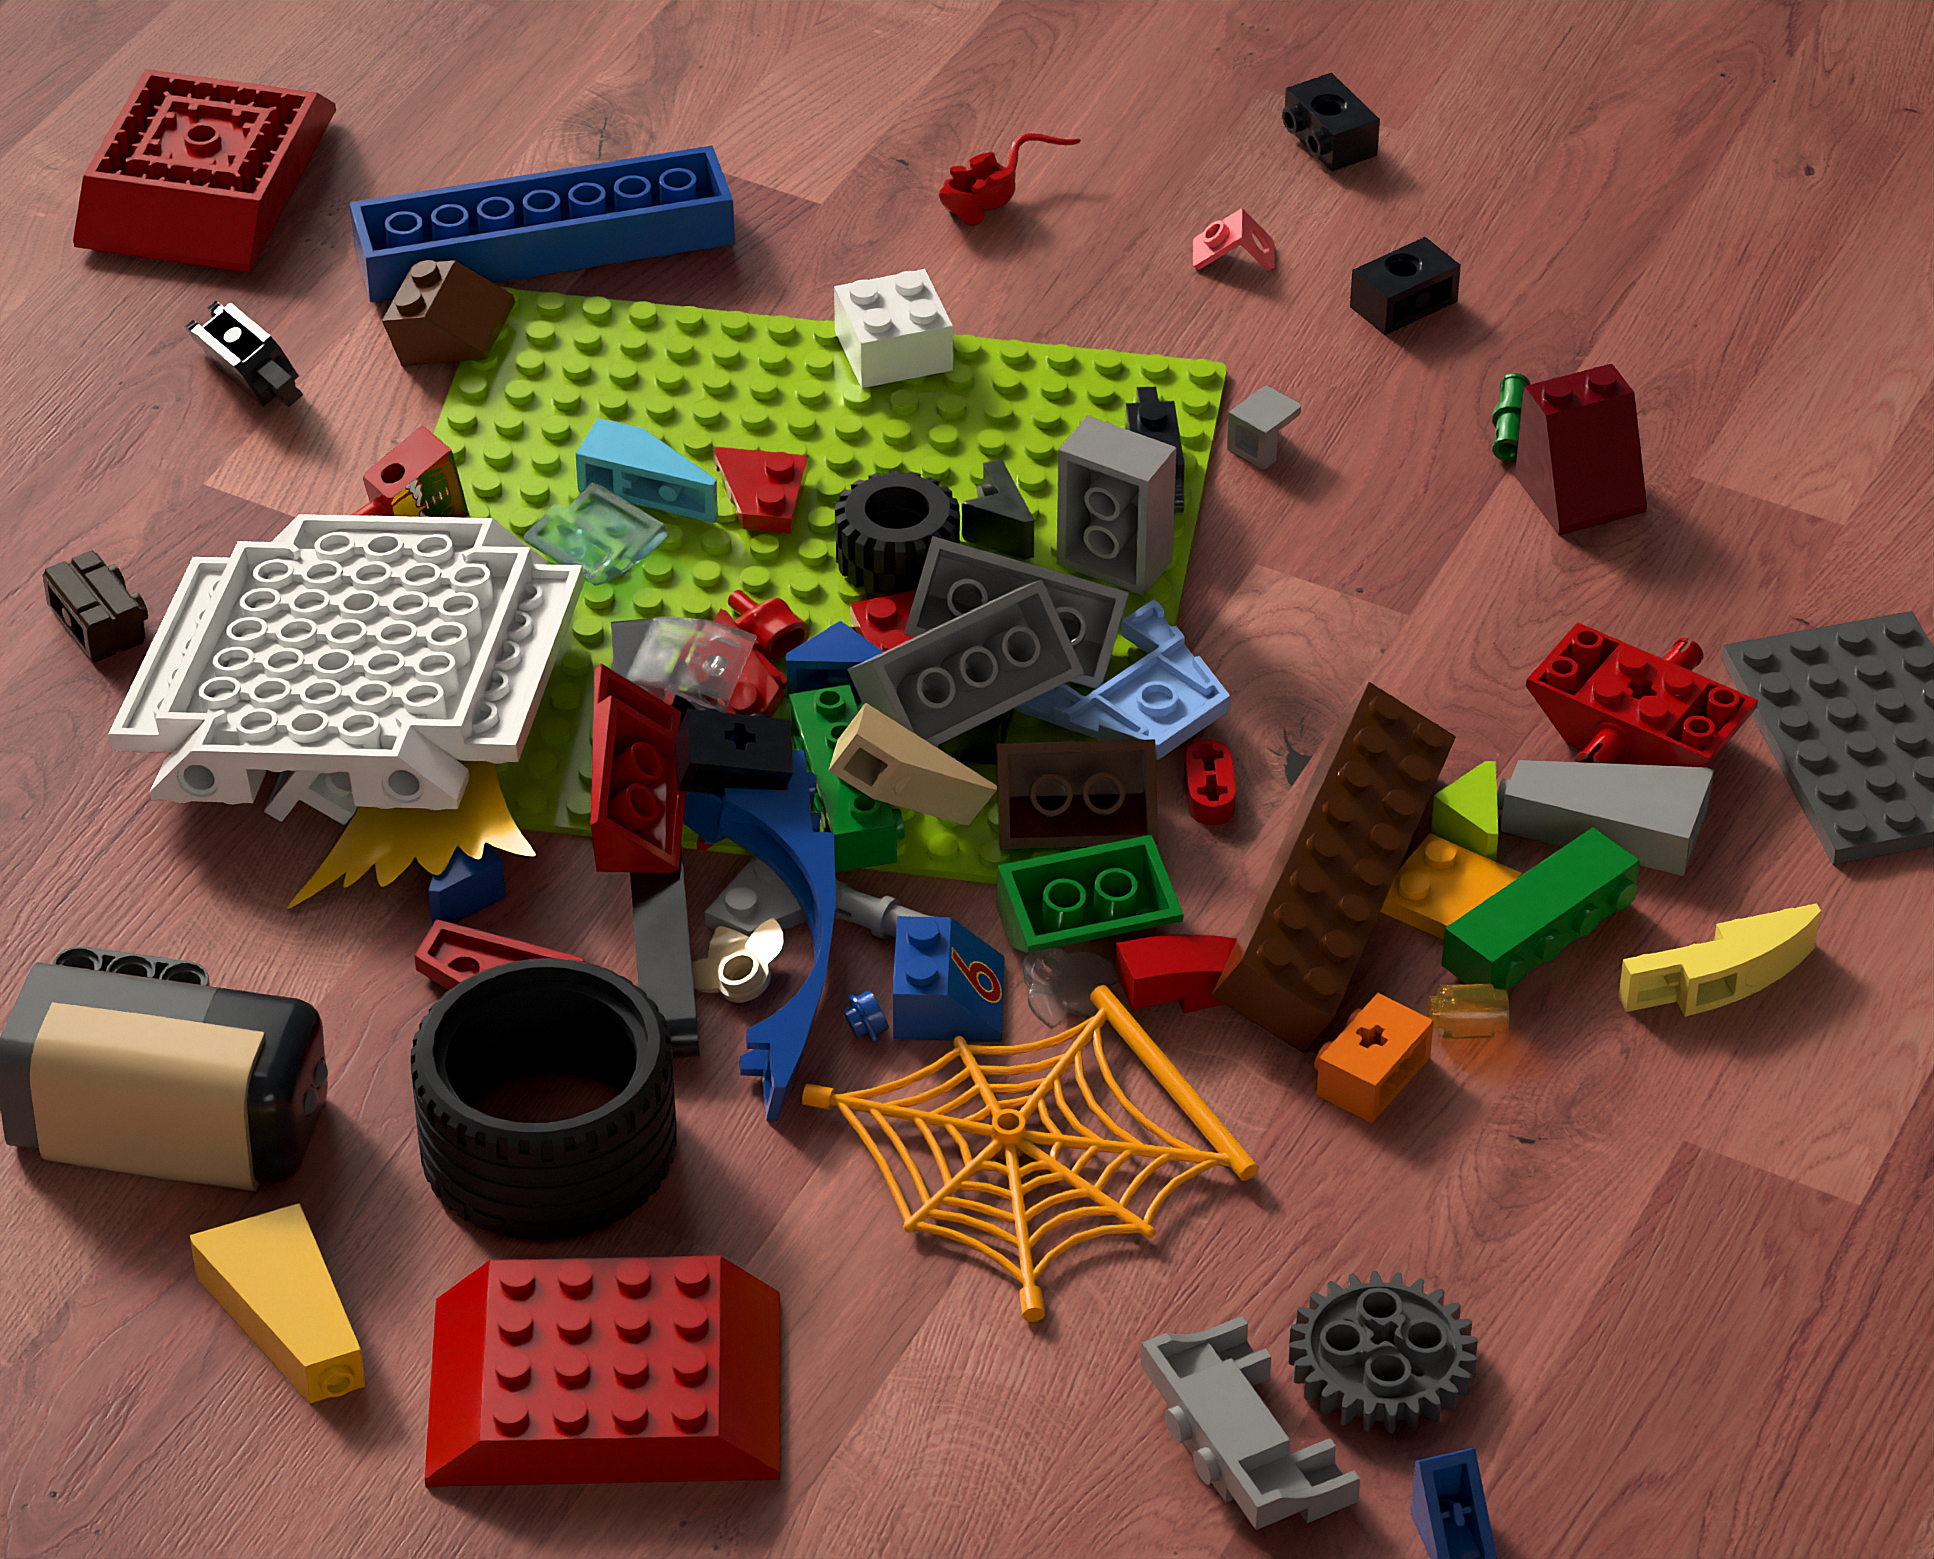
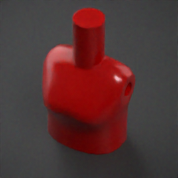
[728,590,810,660]

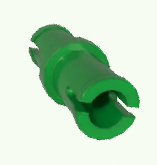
[1492,373,1531,461]

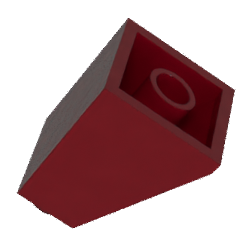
[1515,363,1647,536]

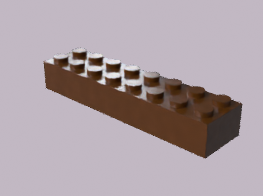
[1211,682,1456,1053]

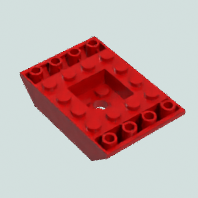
[73,69,336,273]

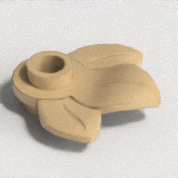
[692,918,785,1003]

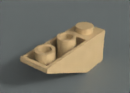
[828,703,998,826]

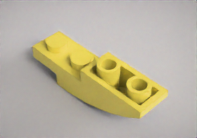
[1618,903,1821,1017]

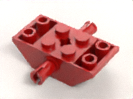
[1526,622,1758,767]

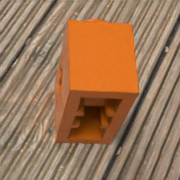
[1314,993,1434,1123]

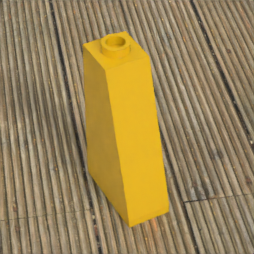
[190,1203,365,1404]

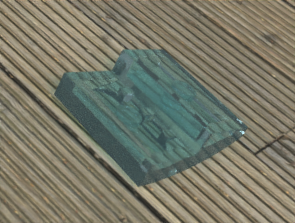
[523,481,669,586]

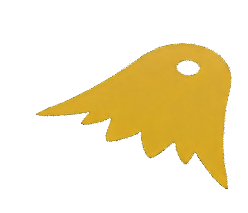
[287,760,536,909]

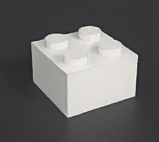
[834,269,953,388]

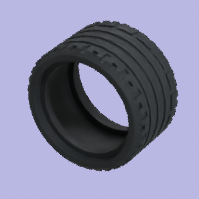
[410,958,677,1240]

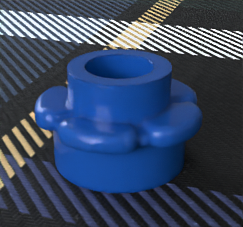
[843,990,889,1042]

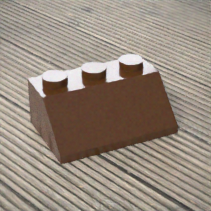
[995,739,1158,849]

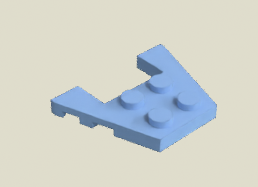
[1014,599,1230,760]

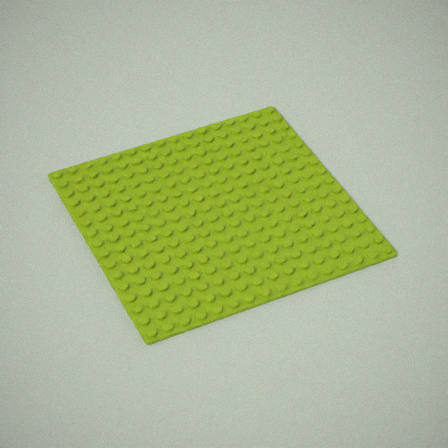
[356,287,1227,884]

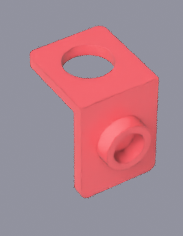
[1193,208,1275,271]

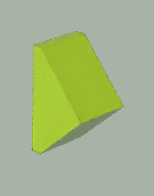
[1431,761,1499,862]

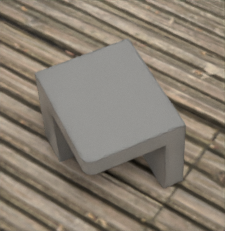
[1227,385,1301,470]

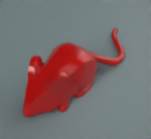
[939,133,1080,226]

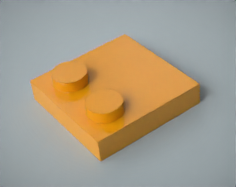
[1380,833,1522,940]

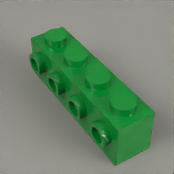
[789,685,905,873]
[1441,827,1640,1000]

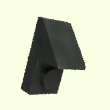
[962,459,1034,560]

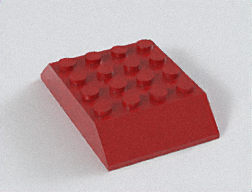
[424,1256,780,1487]

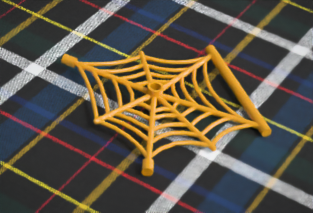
[802,985,1259,1322]

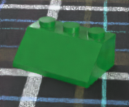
[996,835,1184,953]

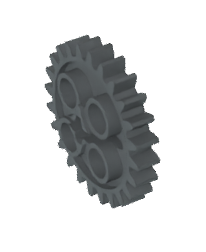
[1288,1271,1478,1434]

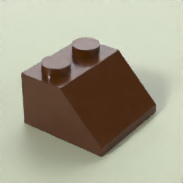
[382,260,516,366]

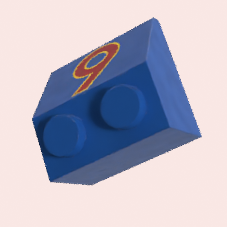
[893,916,1005,1042]

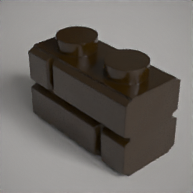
[42,550,148,663]

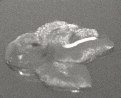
[1022,947,1119,1029]

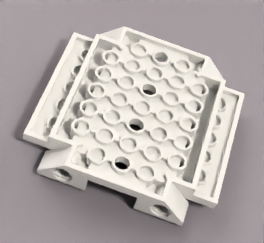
[108,514,585,811]

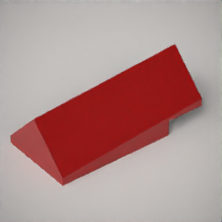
[590,664,686,873]

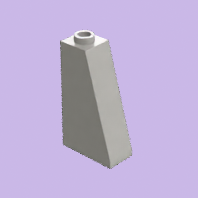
[1497,760,1714,876]

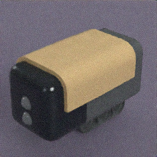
[0,947,329,1191]

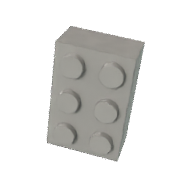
[1057,416,1176,596]

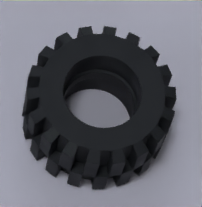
[835,471,960,596]

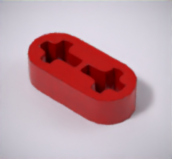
[1184,739,1236,825]

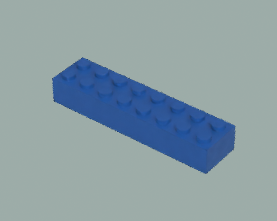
[349,145,735,302]

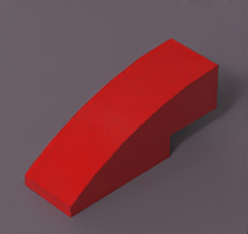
[1116,934,1237,1013]

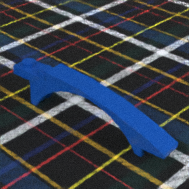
[717,750,836,1121]

